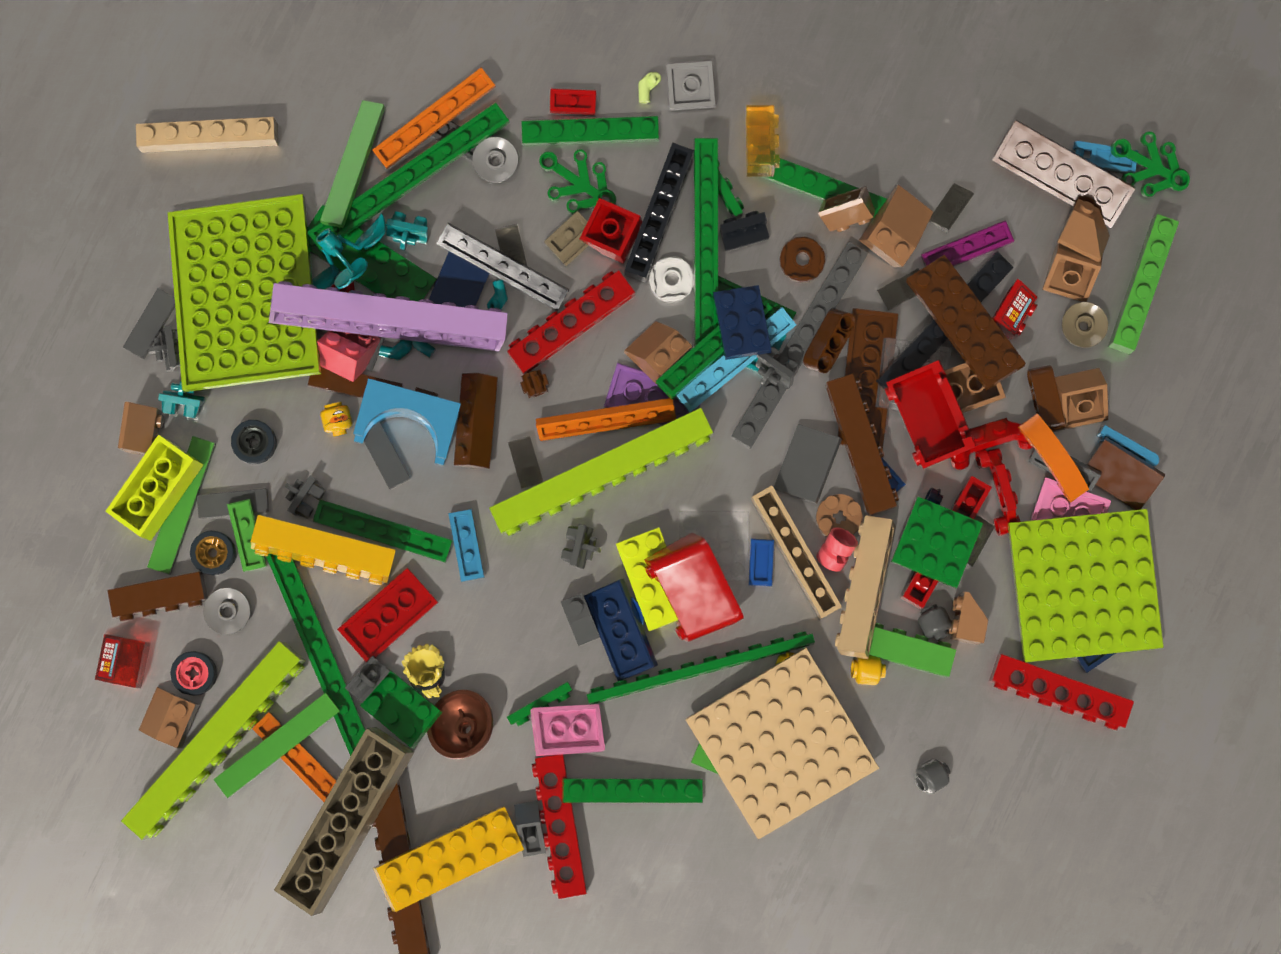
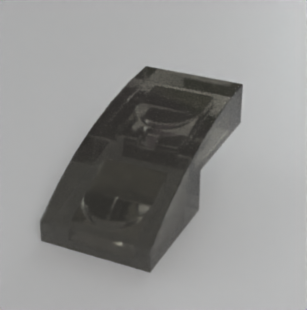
[495,224,527,266]
[877,268,920,310]
[508,436,543,489]

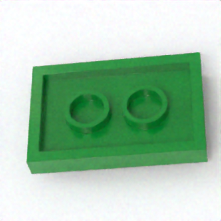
[360,669,442,749]

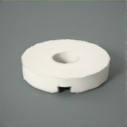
[649,256,694,303]

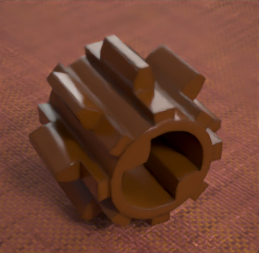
[520,370,549,398]

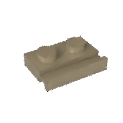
[544,211,589,267]

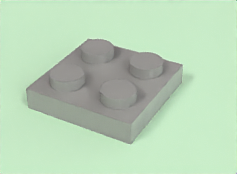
[667,61,715,111]

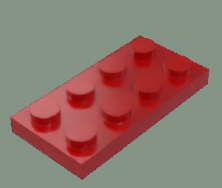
[337,568,439,663]

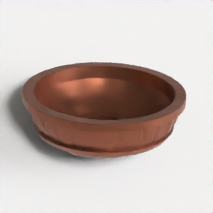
[427,690,493,759]

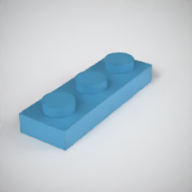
[448,509,485,582]

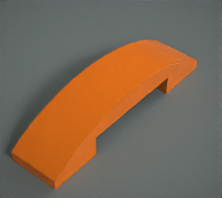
[1018,413,1089,503]

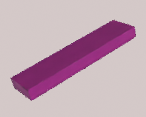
[921,220,1014,267]

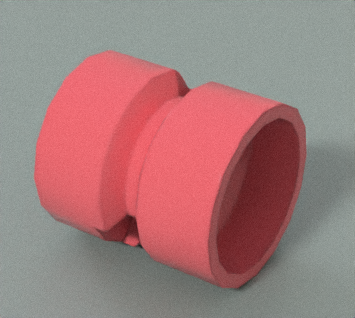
[816,527,858,572]

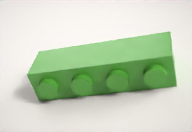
[869,623,956,677]

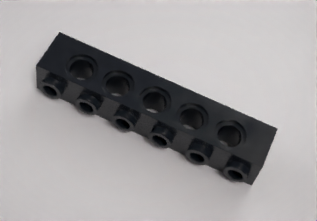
[624,142,694,283]

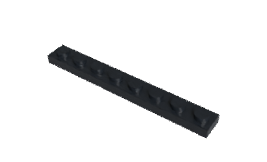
[876,251,1014,389]

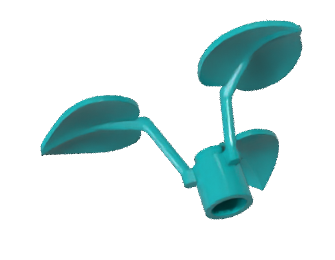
[312,214,386,290]

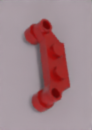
[951,418,1033,470]
[975,448,1021,536]

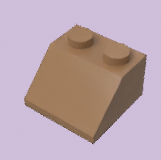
[818,186,875,232]
[1042,242,1103,302]
[624,321,692,384]
[1055,368,1108,429]
[118,402,164,455]
[139,687,200,748]

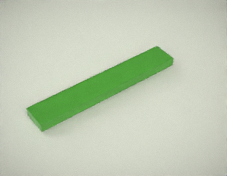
[320,100,385,228]
[147,436,216,575]
[213,693,340,798]

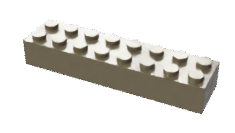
[274,727,414,916]

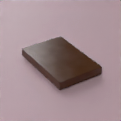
[1087,437,1165,510]

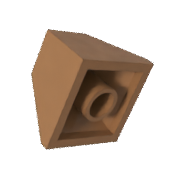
[1058,199,1110,263]

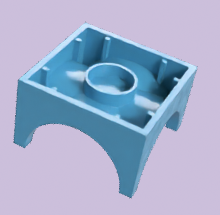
[353,378,461,466]

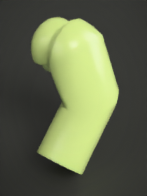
[638,72,661,104]

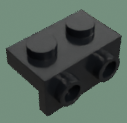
[719,211,769,251]

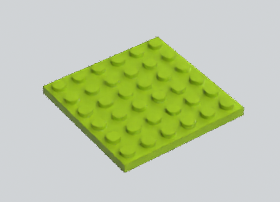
[1008,509,1164,662]

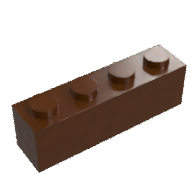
[454,373,498,469]
[107,572,208,622]

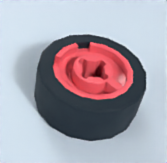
[170,651,217,696]

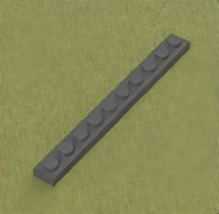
[731,242,868,449]

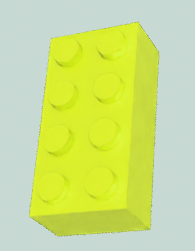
[105,435,204,541]
[616,527,678,632]

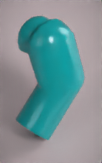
[487,279,508,310]
[379,339,412,360]
[412,341,436,358]

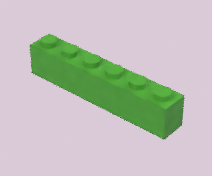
[1108,214,1179,354]

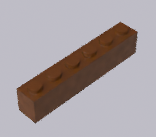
[825,374,899,516]

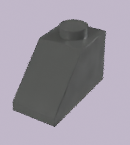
[561,593,600,646]
[514,801,546,857]

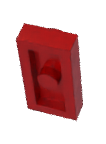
[550,89,596,115]

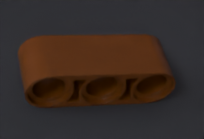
[803,309,856,373]
[1027,365,1065,432]

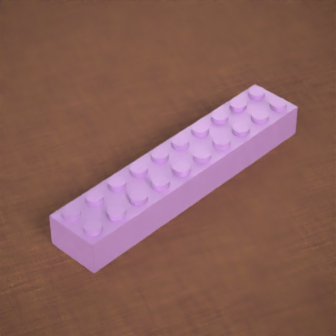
[269,281,508,352]

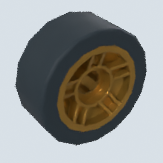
[190,530,236,575]

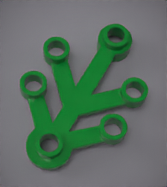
[1110,131,1190,197]
[539,149,616,214]

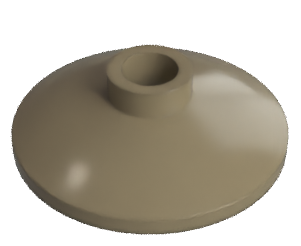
[1062,302,1108,348]

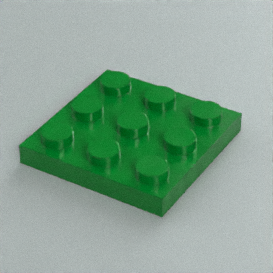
[891,497,983,589]

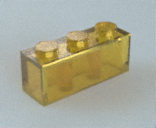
[746,105,780,177]

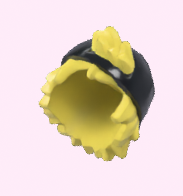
[402,644,445,698]

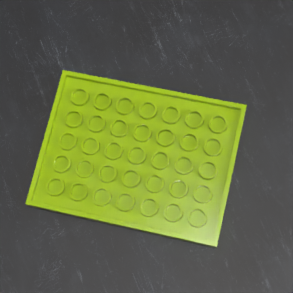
[167,194,321,392]

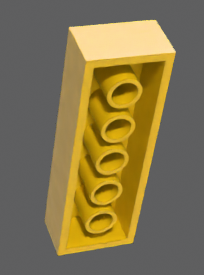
[250,515,396,585]
[373,806,524,912]

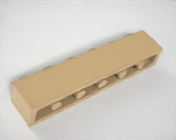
[136,117,278,153]
[751,486,842,619]
[835,515,896,659]

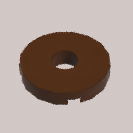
[779,237,825,283]

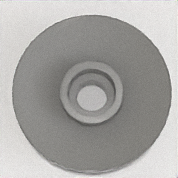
[472,137,518,183]
[203,588,250,634]

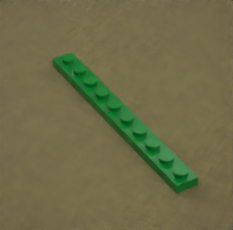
[308,103,510,252]
[694,138,718,347]
[266,554,366,756]
[587,631,815,705]

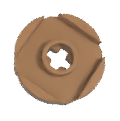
[816,494,863,537]

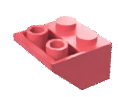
[317,331,380,382]

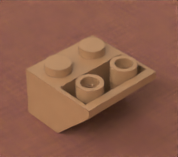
[948,592,988,645]

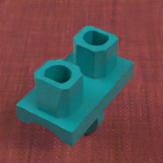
[386,211,428,250]
[158,381,205,418]

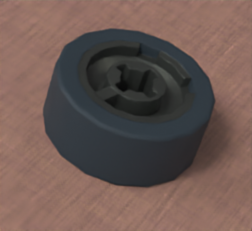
[231,420,277,464]

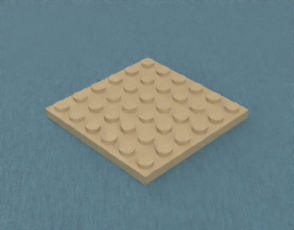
[686,647,879,840]

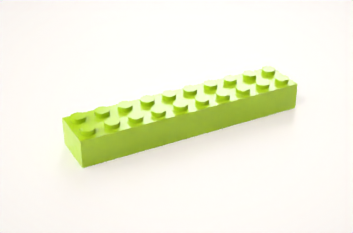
[489,408,713,536]
[121,641,306,840]

